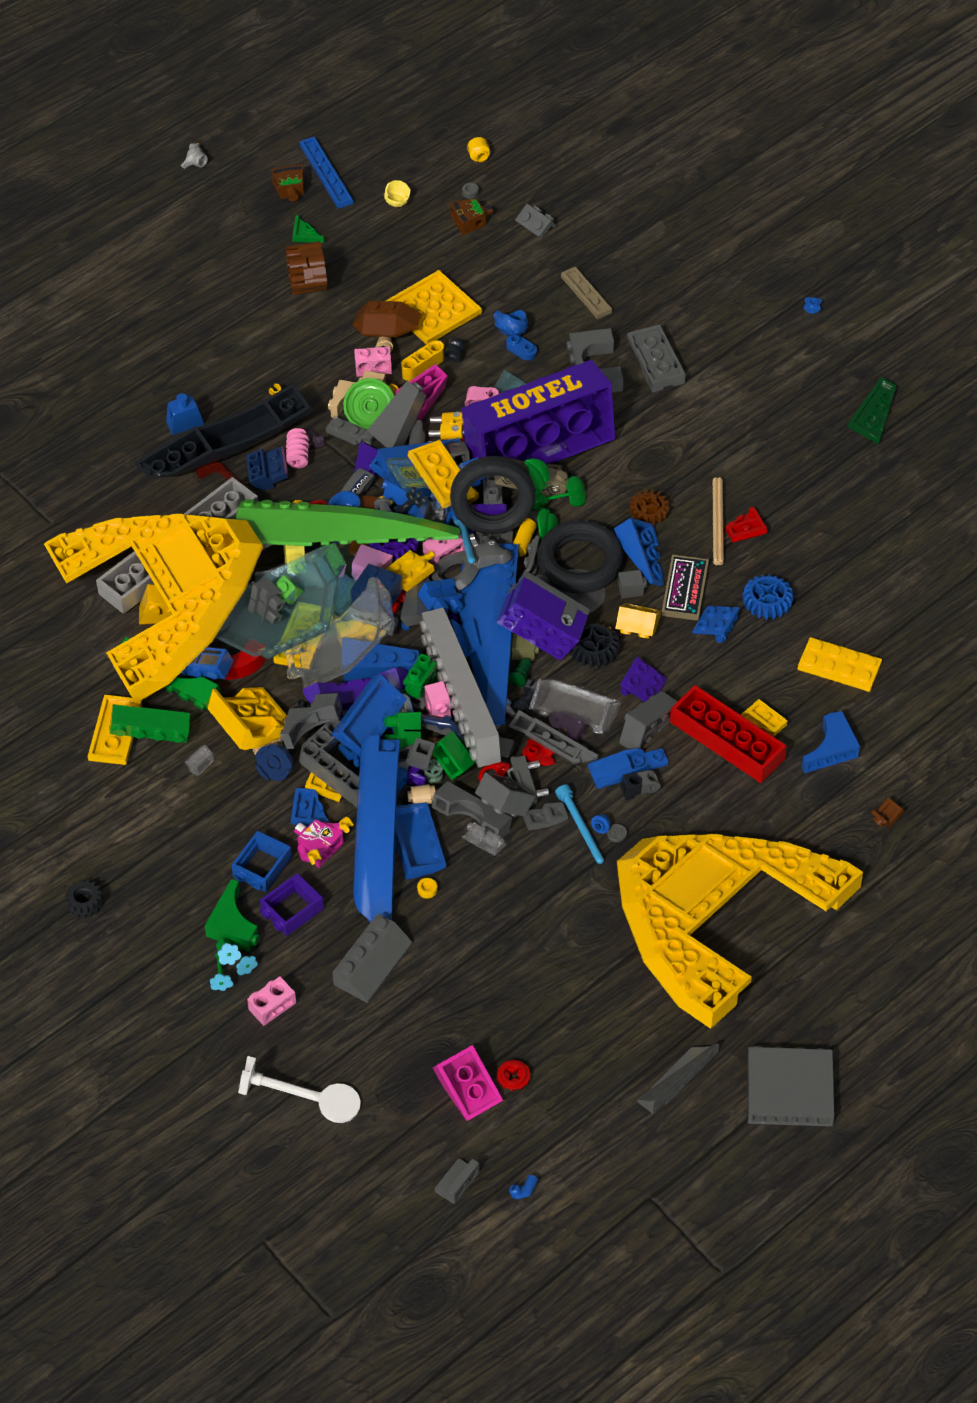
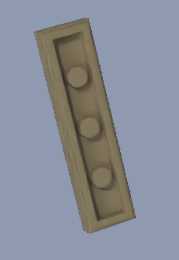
[561,266,612,319]

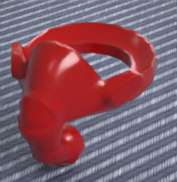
[479,762,510,782]

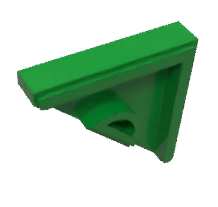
[292,215,324,243]

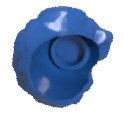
[493,310,528,336]

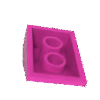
[433,1045,503,1121]

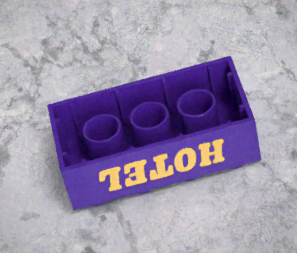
[461,360,615,483]

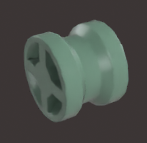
[424,759,443,784]

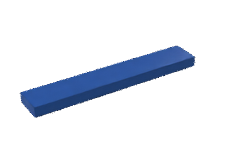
[299,137,353,209]

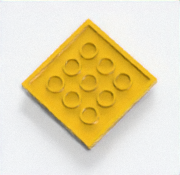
[386,270,482,345]

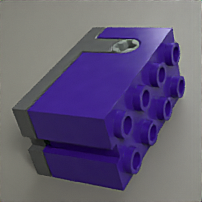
[497,571,590,660]

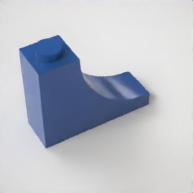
[382,472,431,519]
[801,711,860,773]

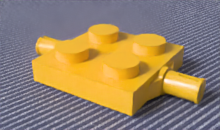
[385,550,435,592]

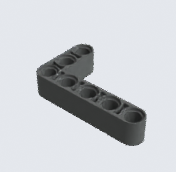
[299,720,359,807]

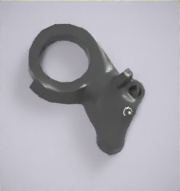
[432,533,512,591]

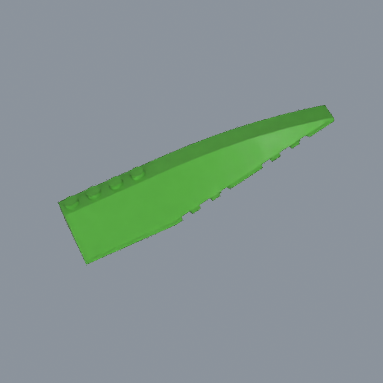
[236,499,461,546]

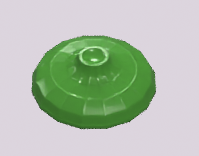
[343,378,394,430]

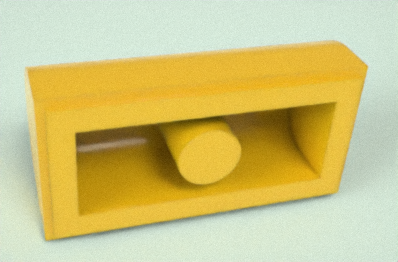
[513,518,537,557]

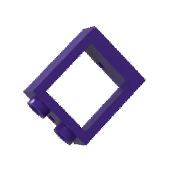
[260,873,324,936]

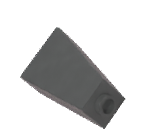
[367,380,427,448]

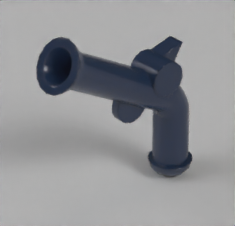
[421,714,462,740]

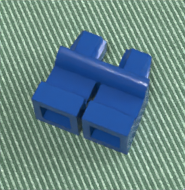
[417,578,463,614]

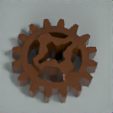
[629,490,669,525]

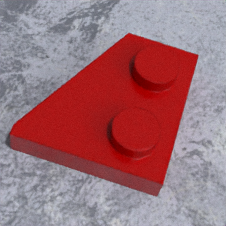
[726,507,767,543]

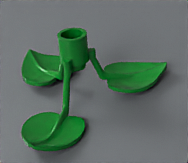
[524,459,587,541]

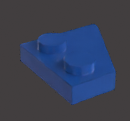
[291,788,329,826]

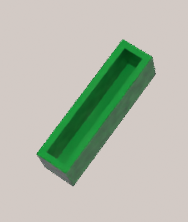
[109,704,190,743]

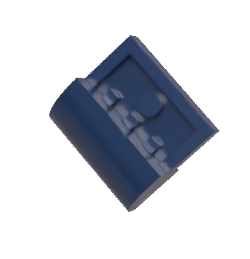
[246,446,288,490]

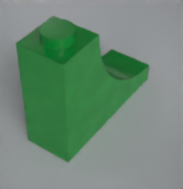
[205,879,260,952]

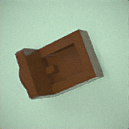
[870,797,904,829]

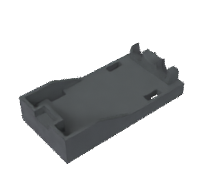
[627,324,685,392]

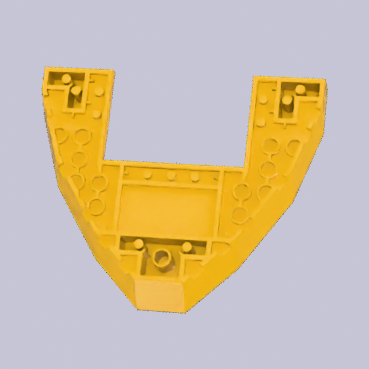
[44,514,263,703]
[617,834,863,1029]

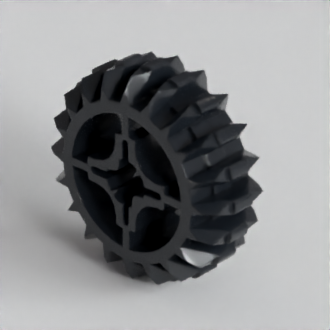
[570,621,620,668]

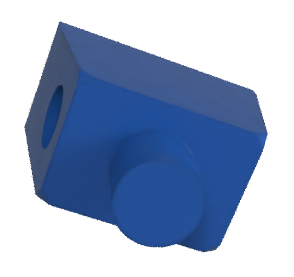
[166,393,204,435]

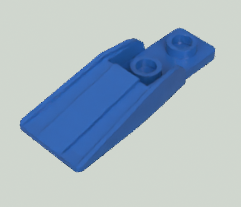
[588,748,668,789]

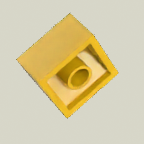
[615,603,662,638]

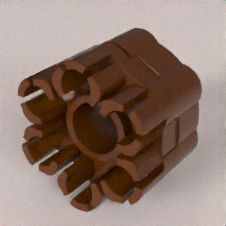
[285,241,327,295]

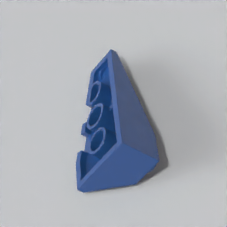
[614,518,664,586]

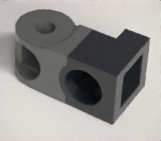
[620,770,661,800]

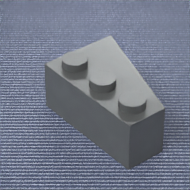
[619,691,678,749]

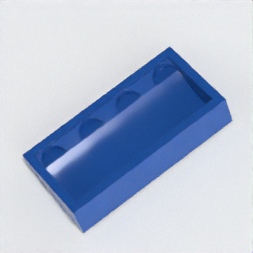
[331,674,408,755]
[396,802,446,880]

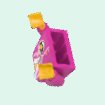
[294,817,354,868]

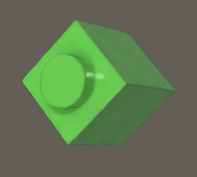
[275,575,304,604]

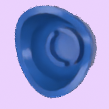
[328,491,360,508]

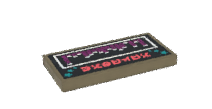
[661,555,709,621]

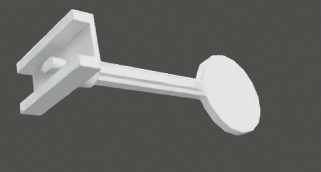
[238,1056,361,1123]

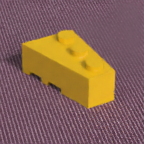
[139,584,172,624]

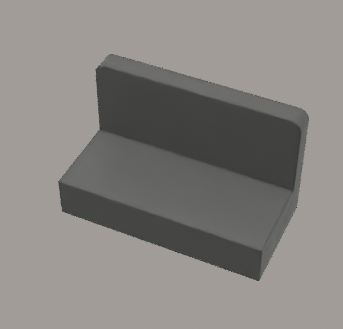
[435,1159,479,1204]

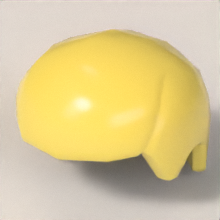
[384,180,410,207]

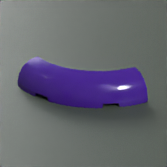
[303,667,408,705]

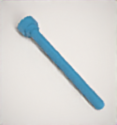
[453,515,475,564]
[555,785,604,864]

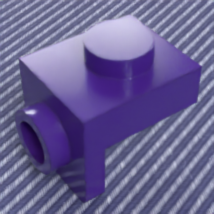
[407,766,426,787]

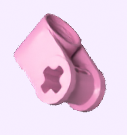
[465,386,499,406]

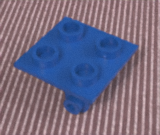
[692,606,740,643]

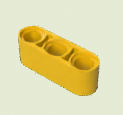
[402,340,444,381]

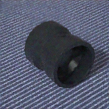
[444,338,465,363]

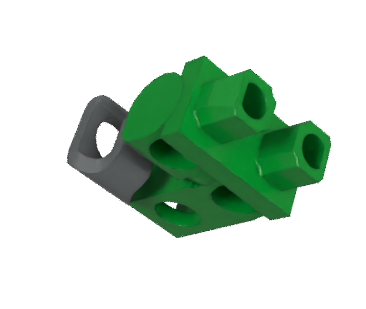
[403,654,438,710]

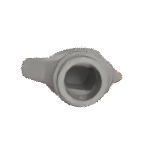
[181,143,208,169]

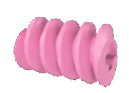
[285,428,309,468]

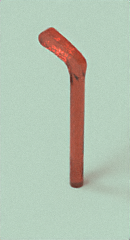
[196,462,261,502]

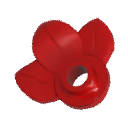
[522,739,555,766]

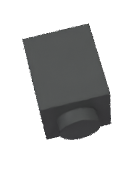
[618,570,647,599]

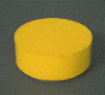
[417,878,437,898]

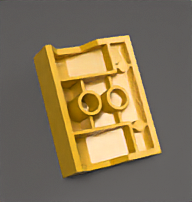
[208,687,287,750]

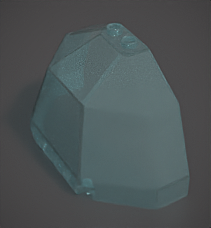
[215,543,346,659]

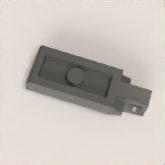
[326,416,374,446]

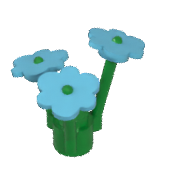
[210,938,258,991]

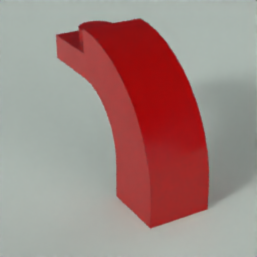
[225,640,268,680]

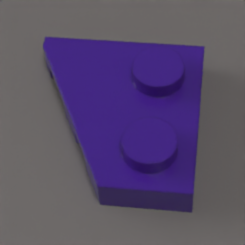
[354,442,378,477]

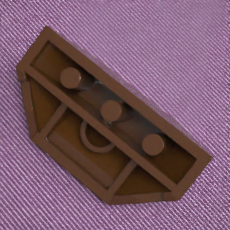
[353,301,423,337]

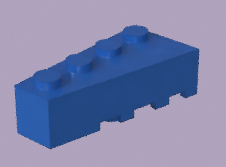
[343,638,419,682]

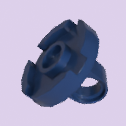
[255,743,293,782]

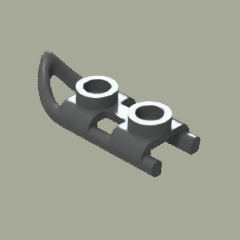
[519,536,540,578]

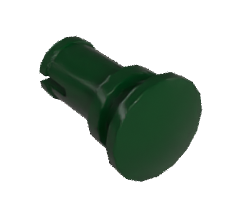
[509,658,532,687]

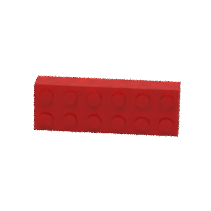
[670,685,787,783]

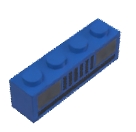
[179,647,234,679]

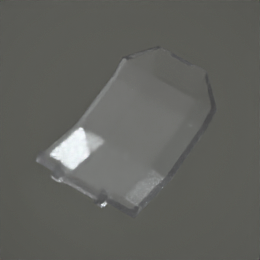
[284,578,394,689]

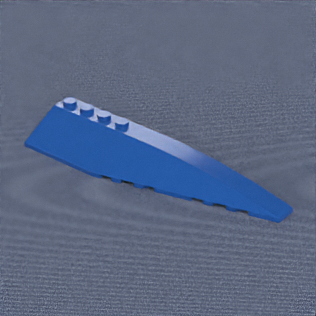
[459,543,519,725]

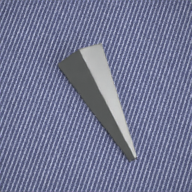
[400,554,430,627]

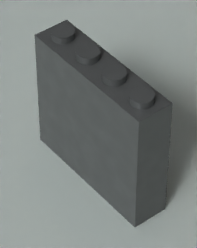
[747,1046,834,1126]

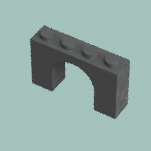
[566,328,623,393]

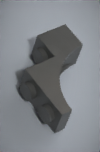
[280,693,342,749]
[399,738,435,772]

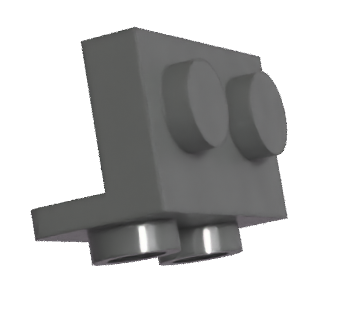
[515,204,556,239]

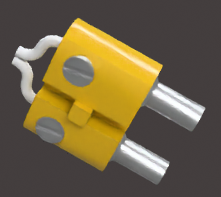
[429,412,464,440]

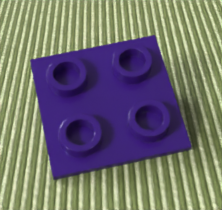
[620,657,667,702]

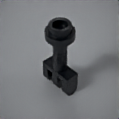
[393,486,428,515]
[514,679,547,713]

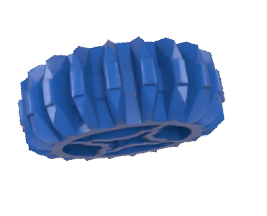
[742,573,793,620]

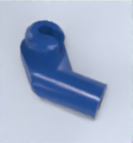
[509,1175,538,1199]

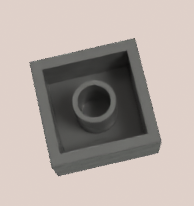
[475,772,535,817]

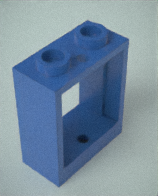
[231,831,292,893]

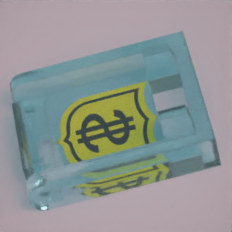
[386,458,428,488]

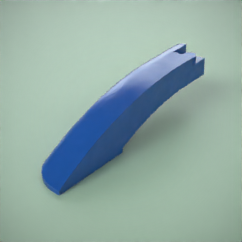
[353,735,400,923]

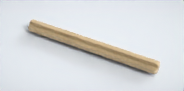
[713,477,724,565]

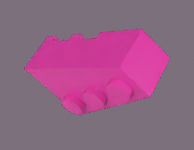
[395,364,447,421]

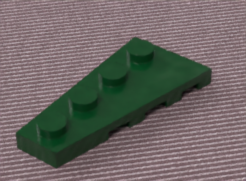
[847,377,896,444]

